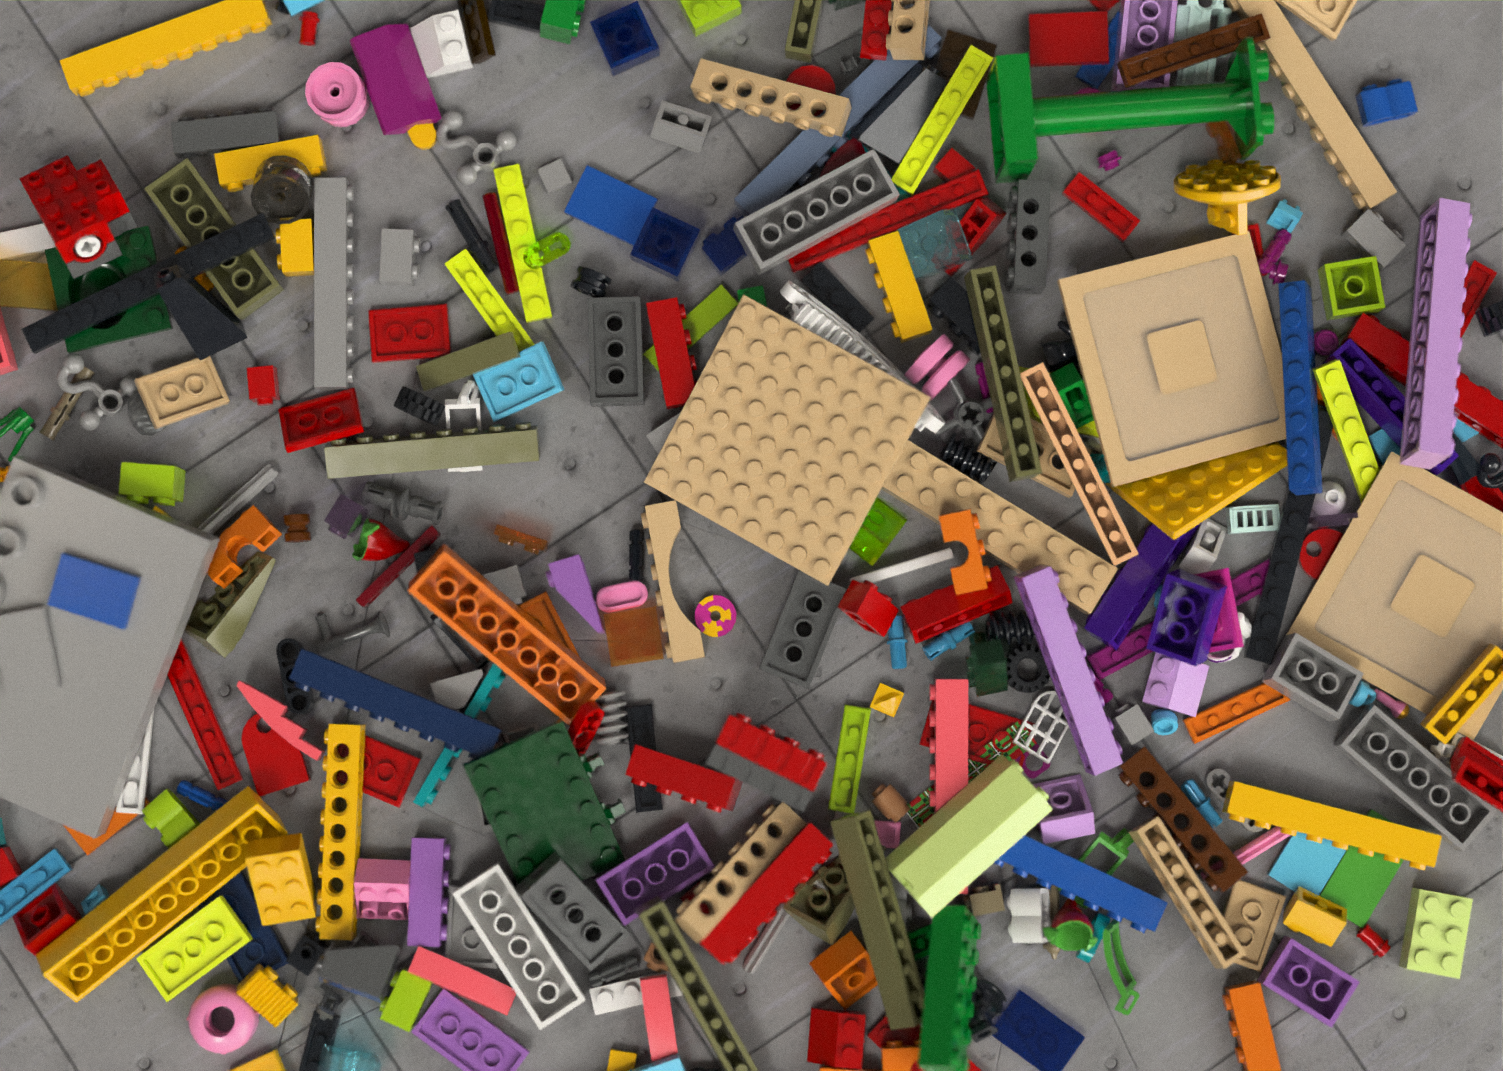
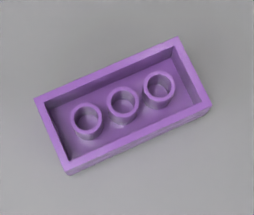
[596,821,715,926]

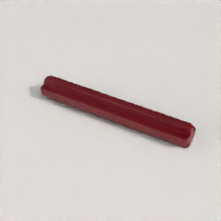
[482,192,519,294]

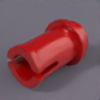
[299,11,320,46]
[1356,923,1391,958]

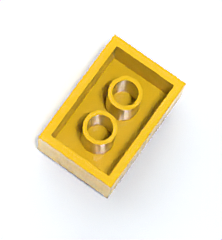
[245,833,317,926]

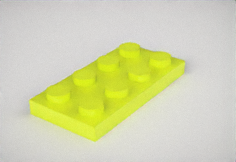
[136,895,253,1002]

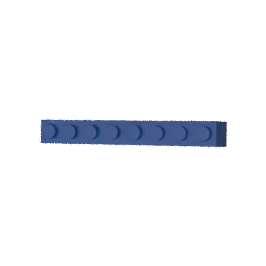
[1278,280,1322,496]
[993,835,1168,933]

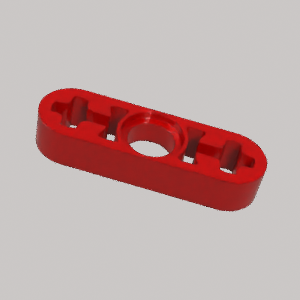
[567,701,604,755]

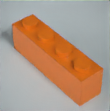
[1222,980,1281,1071]

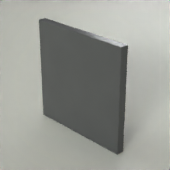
[813,34,873,96]

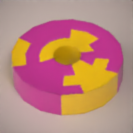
[694,595,737,637]

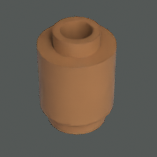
[871,783,910,823]

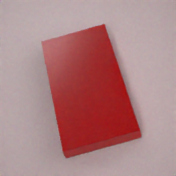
[919,700,1035,767]

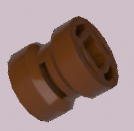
[283,514,312,543]

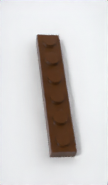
[1117,13,1271,88]

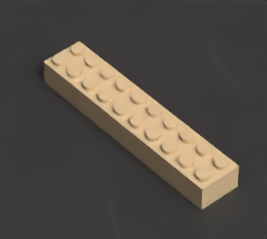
[881,440,1118,615]

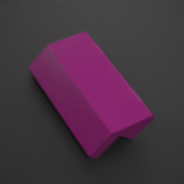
[350,24,442,135]

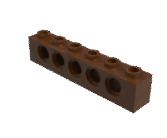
[1117,746,1248,893]

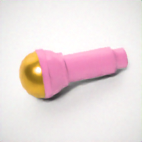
[1374,688,1410,719]

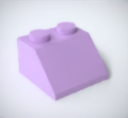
[1142,652,1209,717]
[1032,774,1095,844]

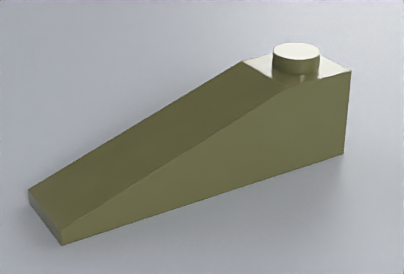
[184,551,276,658]
[783,845,886,945]

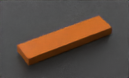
[1182,683,1290,744]

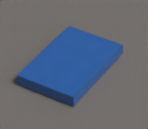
[564,165,658,247]
[47,553,141,630]

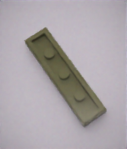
[416,332,520,391]

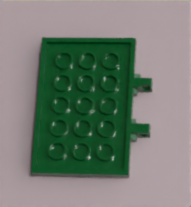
[463,718,626,896]

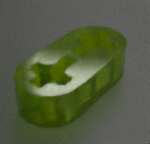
[523,232,571,269]

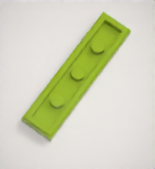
[643,285,739,372]
[828,705,871,814]

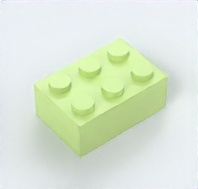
[1399,887,1473,979]

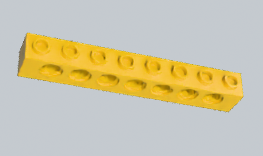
[316,723,366,940]

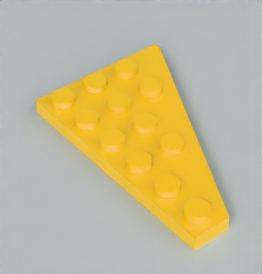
[1105,442,1288,540]

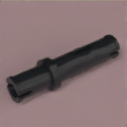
[445,199,499,275]

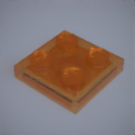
[603,606,664,667]

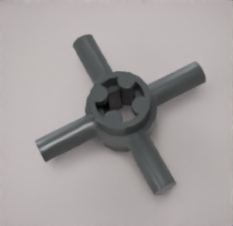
[935,376,993,444]

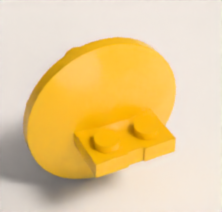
[1173,159,1281,235]

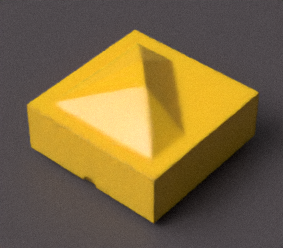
[869,683,904,718]

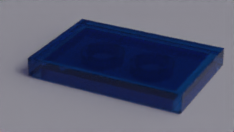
[992,989,1086,1071]

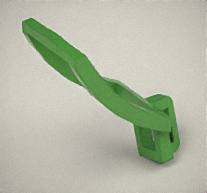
[1059,827,1134,909]
[1103,920,1140,1015]

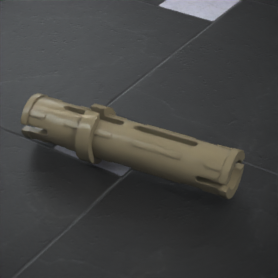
[39,367,95,441]

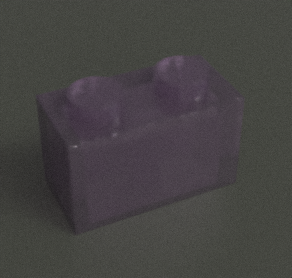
[324,494,371,539]

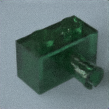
[965,632,1008,697]

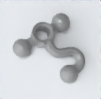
[436,110,517,185]
[56,353,138,431]

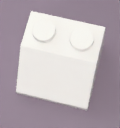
[410,10,473,78]

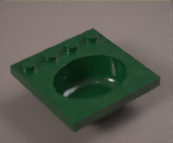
[45,226,173,353]

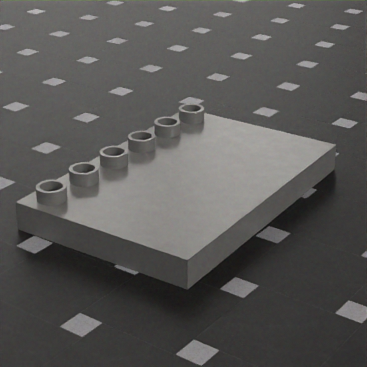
[0,456,220,838]

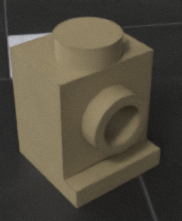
[963,883,1005,916]

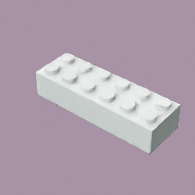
[452,862,586,1030]

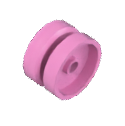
[305,62,370,127]
[904,334,971,401]

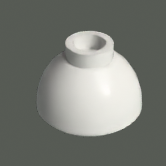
[1312,481,1347,518]

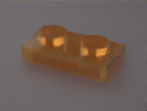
[1205,121,1242,165]
[494,524,549,555]

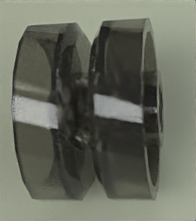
[250,155,313,224]

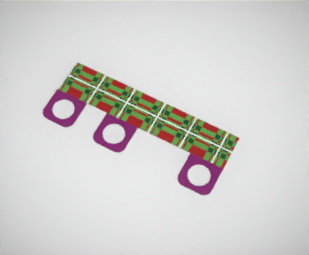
[907,720,1051,828]

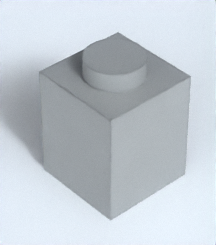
[1111,703,1154,745]

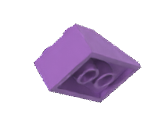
[546,554,605,634]

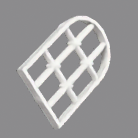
[1012,691,1069,764]

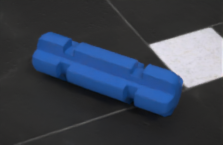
[176,780,227,812]

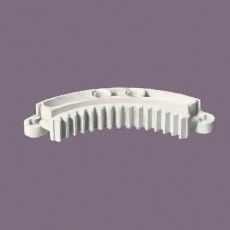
[780,280,945,433]

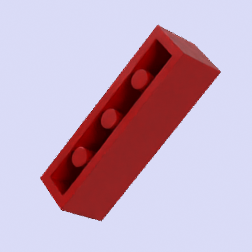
[646,297,697,409]
[900,565,1013,644]

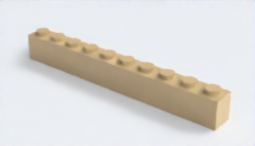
[1226,0,1397,212]

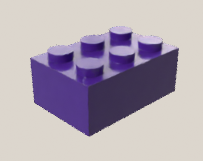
[1146,569,1227,666]

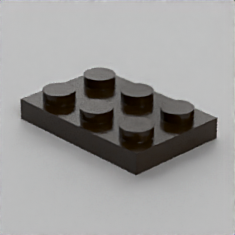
[932,29,997,121]

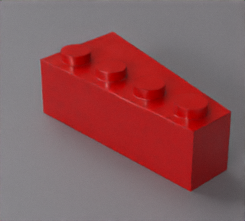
[625,744,743,813]

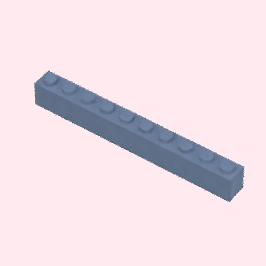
[734,25,942,216]

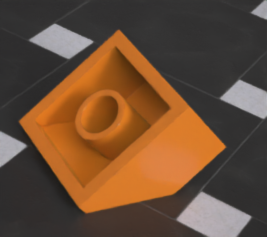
[809,931,878,1010]

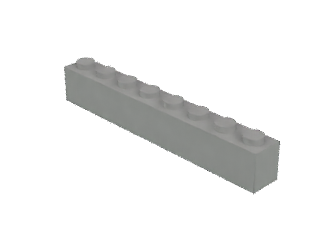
[314,177,354,390]

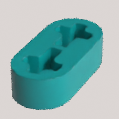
[1076,912,1110,963]

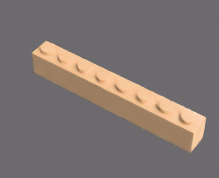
[1020,362,1138,566]

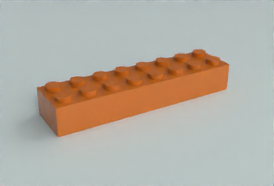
[408,544,606,726]

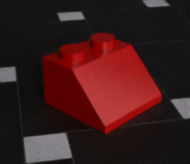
[13,883,82,956]
[807,1007,866,1069]

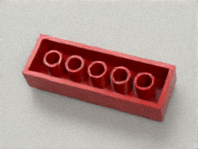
[698,822,834,965]

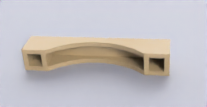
[641,500,705,663]

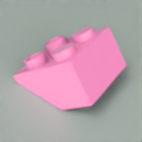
[354,858,411,920]

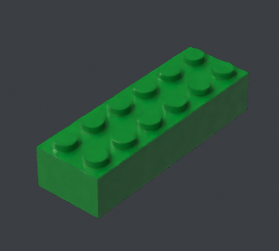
[918,905,981,1071]

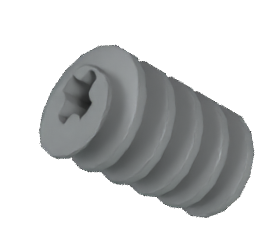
[595,691,629,746]

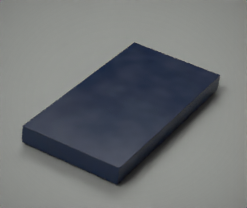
[198,871,288,983]

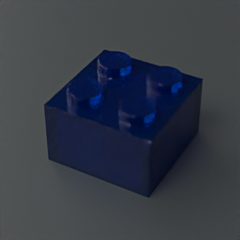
[590,1,660,77]
[630,207,701,282]

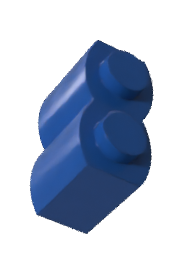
[1356,79,1418,127]

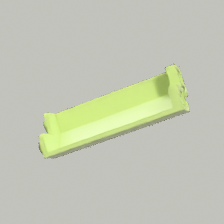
[885,755,1053,917]

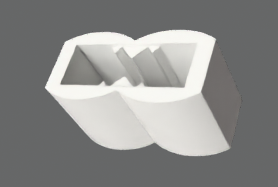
[1007,888,1051,943]

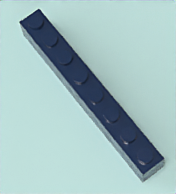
[289,649,503,759]

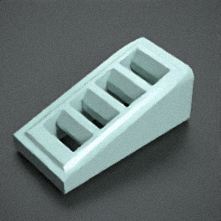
[1225,504,1280,535]

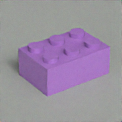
[1257,936,1359,1028]

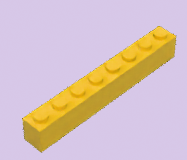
[59,0,272,96]
[1222,781,1442,871]

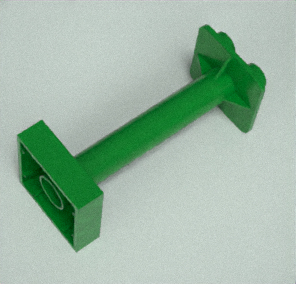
[986,37,1275,184]

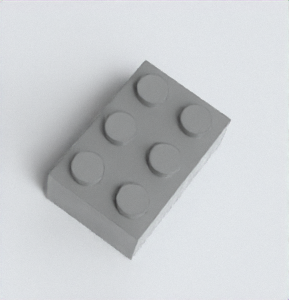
[1261,633,1364,722]

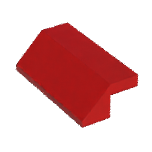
[1450,736,1503,813]

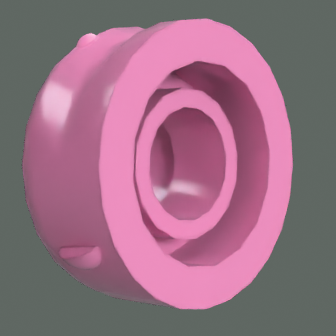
[186,984,259,1055]

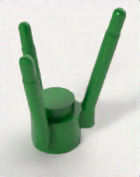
[0,406,35,462]

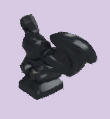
[969,979,1007,1043]

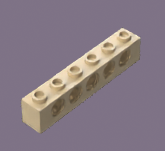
[886,0,930,60]
[690,59,852,137]
[674,802,806,943]
[1128,816,1246,969]

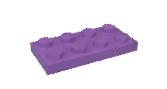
[411,988,530,1071]

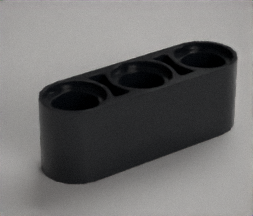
[276,638,314,714]

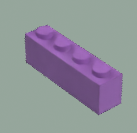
[407,837,451,947]

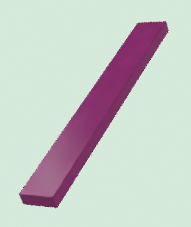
[1086,559,1269,680]

